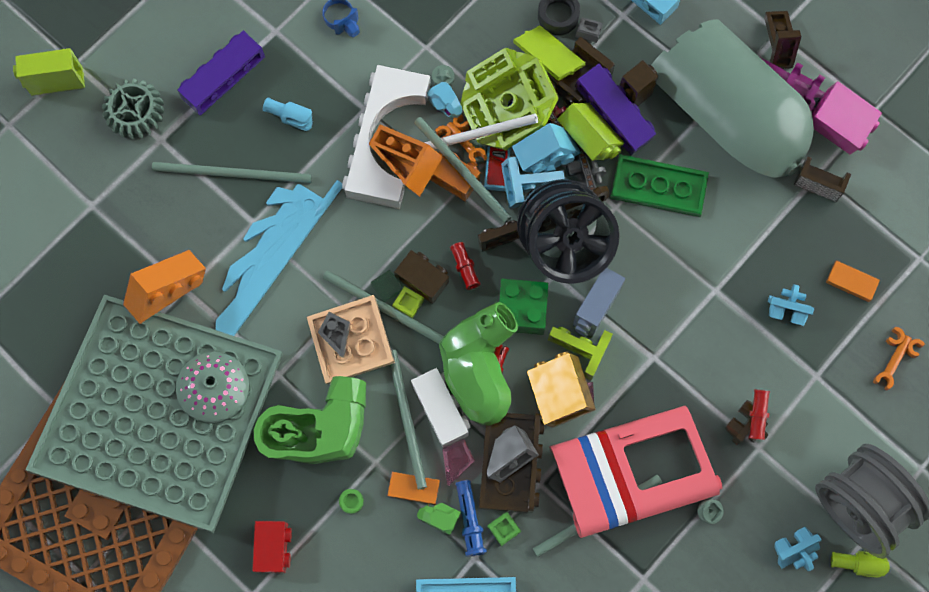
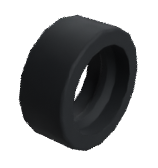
[538,0,580,35]

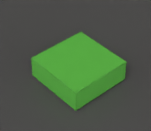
[487,512,521,547]

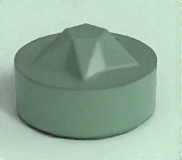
[432,65,454,86]
[698,498,724,524]

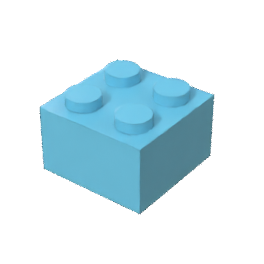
[512,123,581,174]

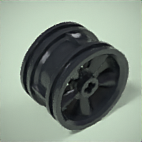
[517,179,620,284]

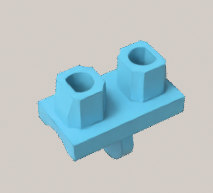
[768,284,814,326]
[774,527,822,571]

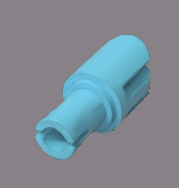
[263,98,313,131]

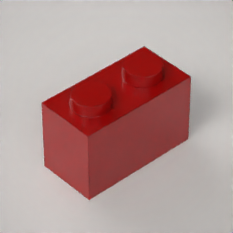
[253,521,292,573]

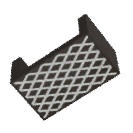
[794,156,851,202]

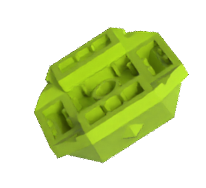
[460,48,559,150]

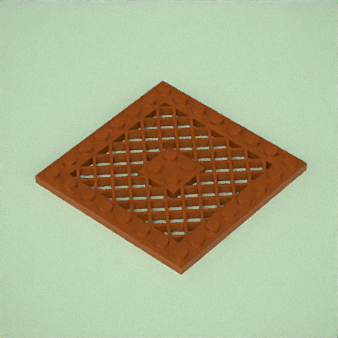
[0,382,198,592]

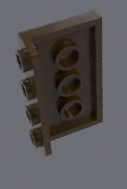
[479,413,544,513]

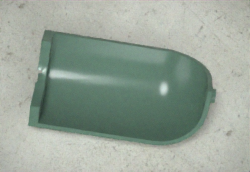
[651,19,814,177]

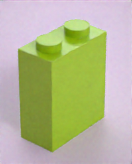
[13,48,85,96]
[557,103,624,161]

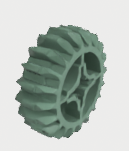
[102,78,165,139]

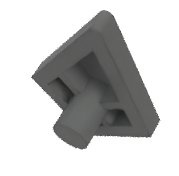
[318,312,350,358]

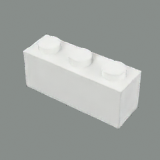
[411,368,471,448]

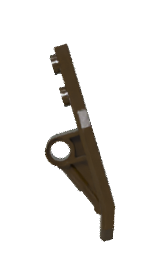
[478,186,609,252]

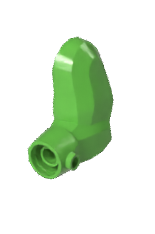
[439,302,518,426]
[254,376,366,464]

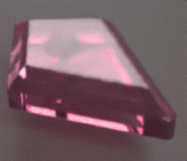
[442,439,475,486]

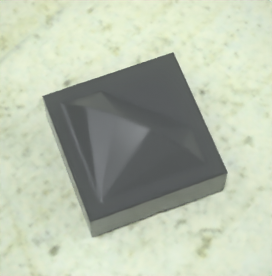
[576,18,603,43]

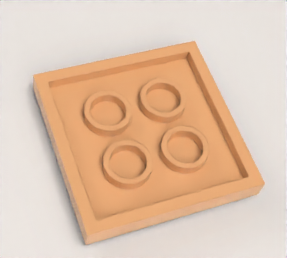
[307,295,395,385]

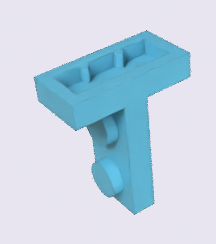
[501,157,565,208]

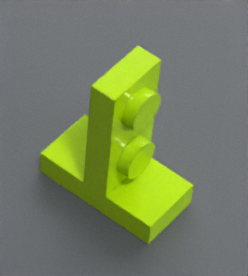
[548,327,613,380]

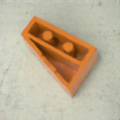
[369,124,443,197]
[123,250,206,324]

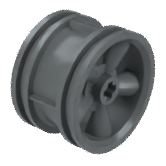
[815,444,929,559]

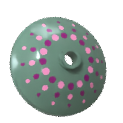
[176,352,250,423]

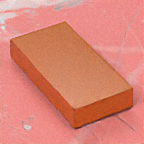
[826,260,880,302]
[387,472,440,505]

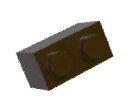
[620,60,658,106]
[394,250,449,304]

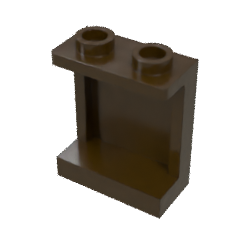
[547,37,615,106]

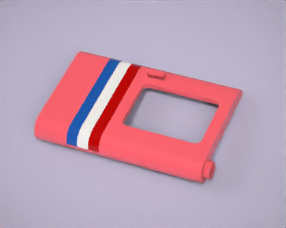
[549,406,722,538]

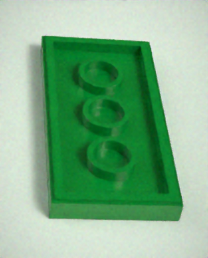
[610,154,709,217]

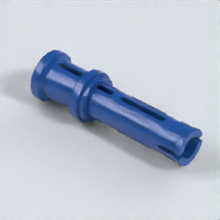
[455,480,487,557]

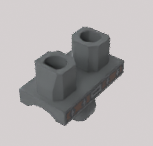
[566,152,606,191]

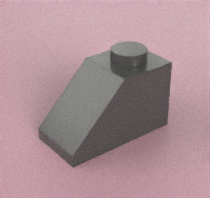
[487,425,538,483]

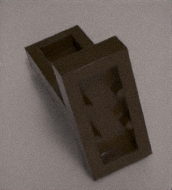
[764,11,802,69]

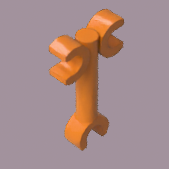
[435,115,487,166]
[873,327,925,391]

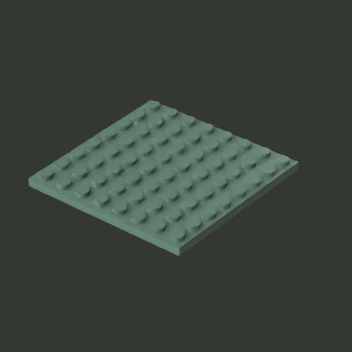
[26,294,283,534]

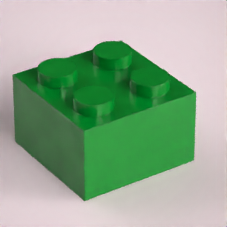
[499,279,549,335]

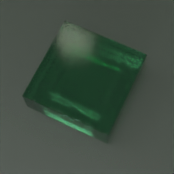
[371,270,403,302]

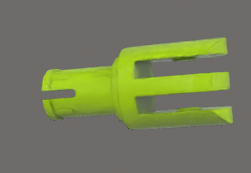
[831,550,890,578]

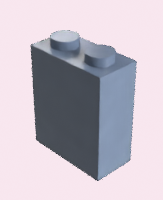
[572,268,626,337]

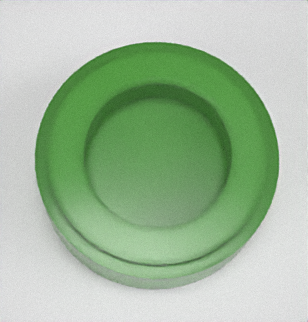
[339,489,364,514]

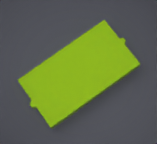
[513,25,585,81]

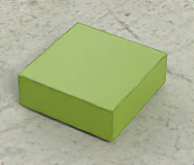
[392,286,425,318]

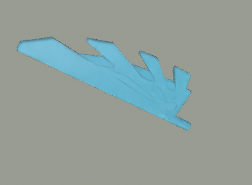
[215,180,342,336]

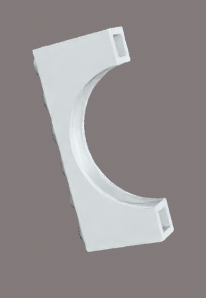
[342,65,431,209]

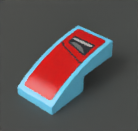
[484,146,510,191]

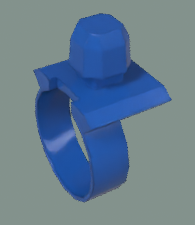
[322,0,360,37]

